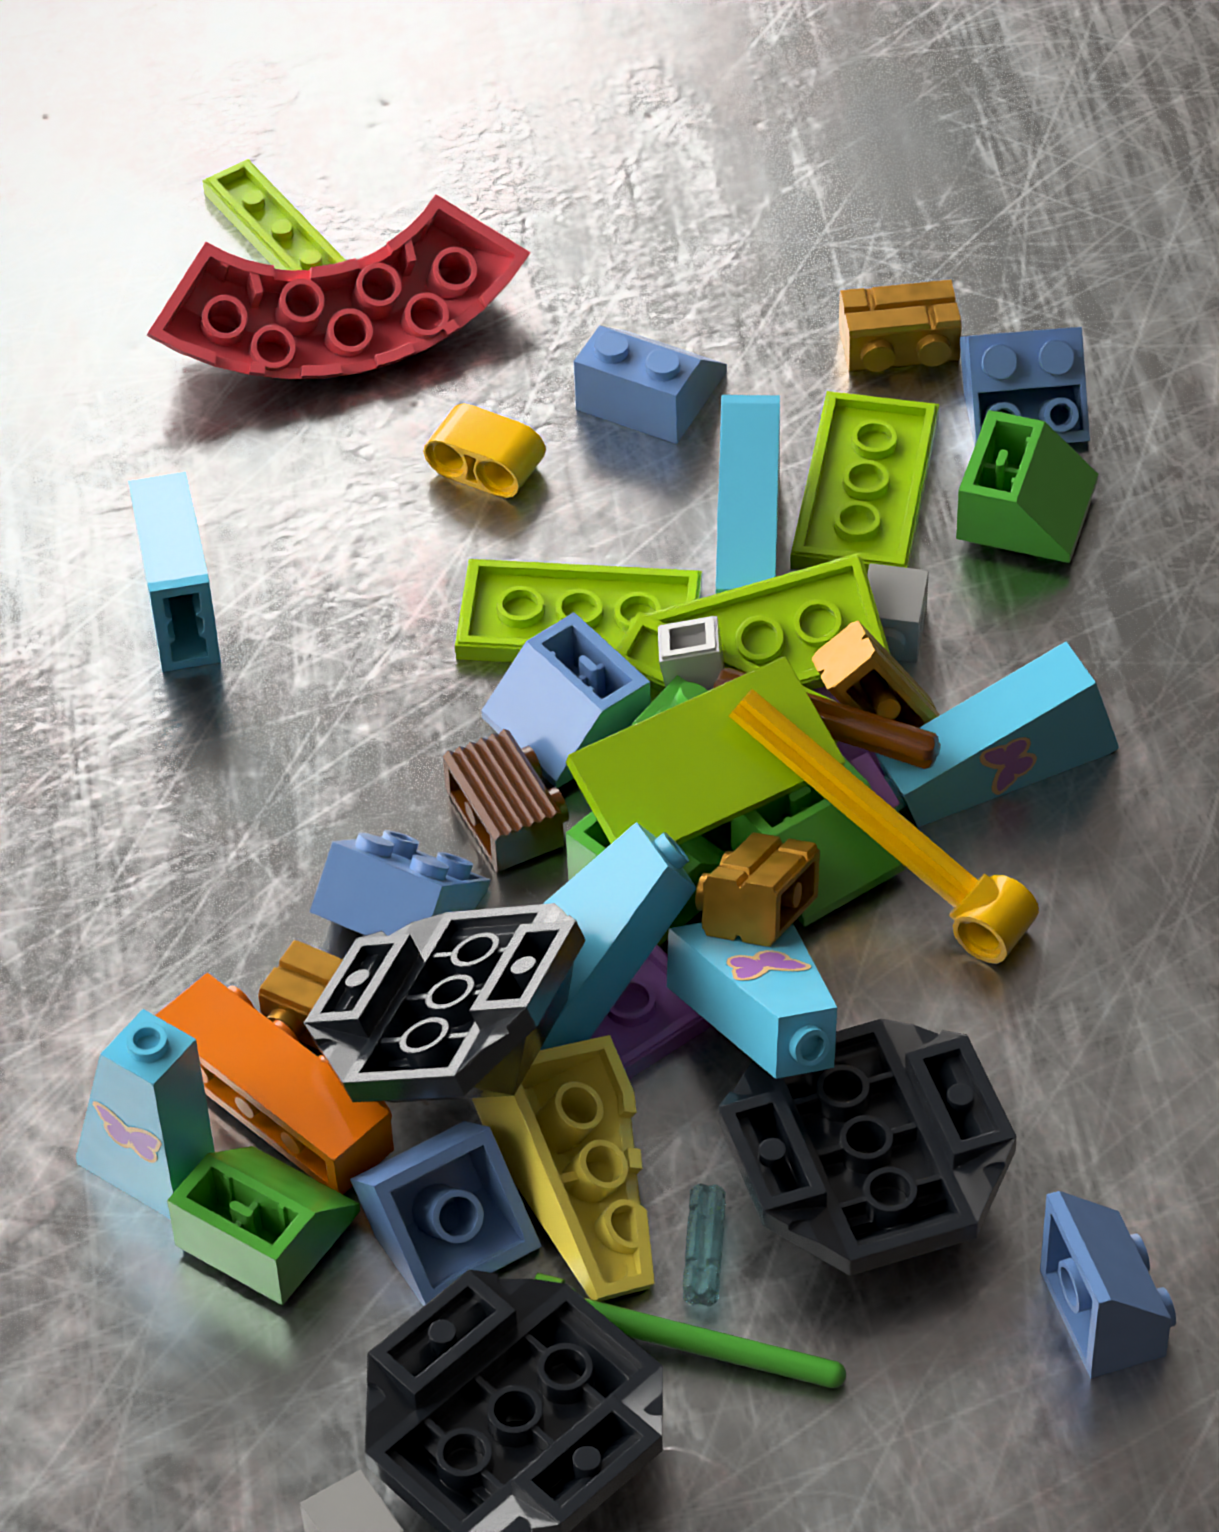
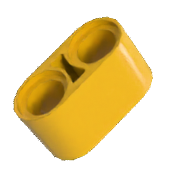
[423,403,546,498]

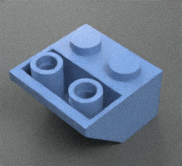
[960,327,1090,447]
[482,612,651,788]
[310,830,491,936]

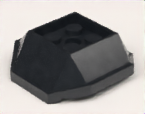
[304,903,586,1103]
[718,1018,1017,1276]
[365,1269,663,1532]

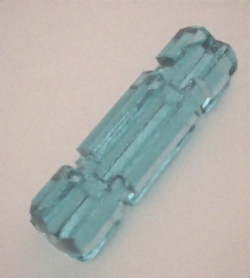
[682,1183,726,1307]

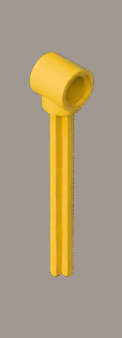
[729,689,1039,964]

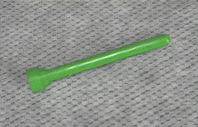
[534,1273,847,1388]

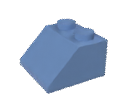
[574,325,727,444]
[350,1121,542,1306]
[1040,1191,1176,1379]

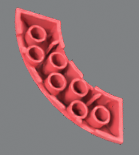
[147,194,531,379]

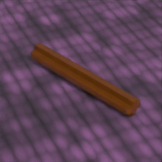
[713,668,941,769]

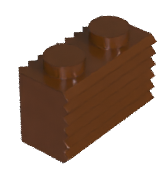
[443,729,569,872]

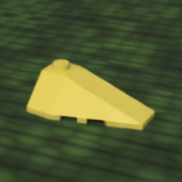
[472,1035,655,1302]

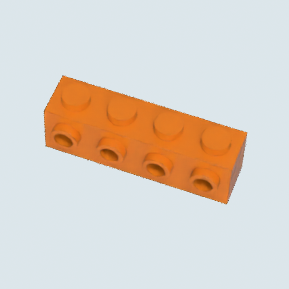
[155,972,394,1194]

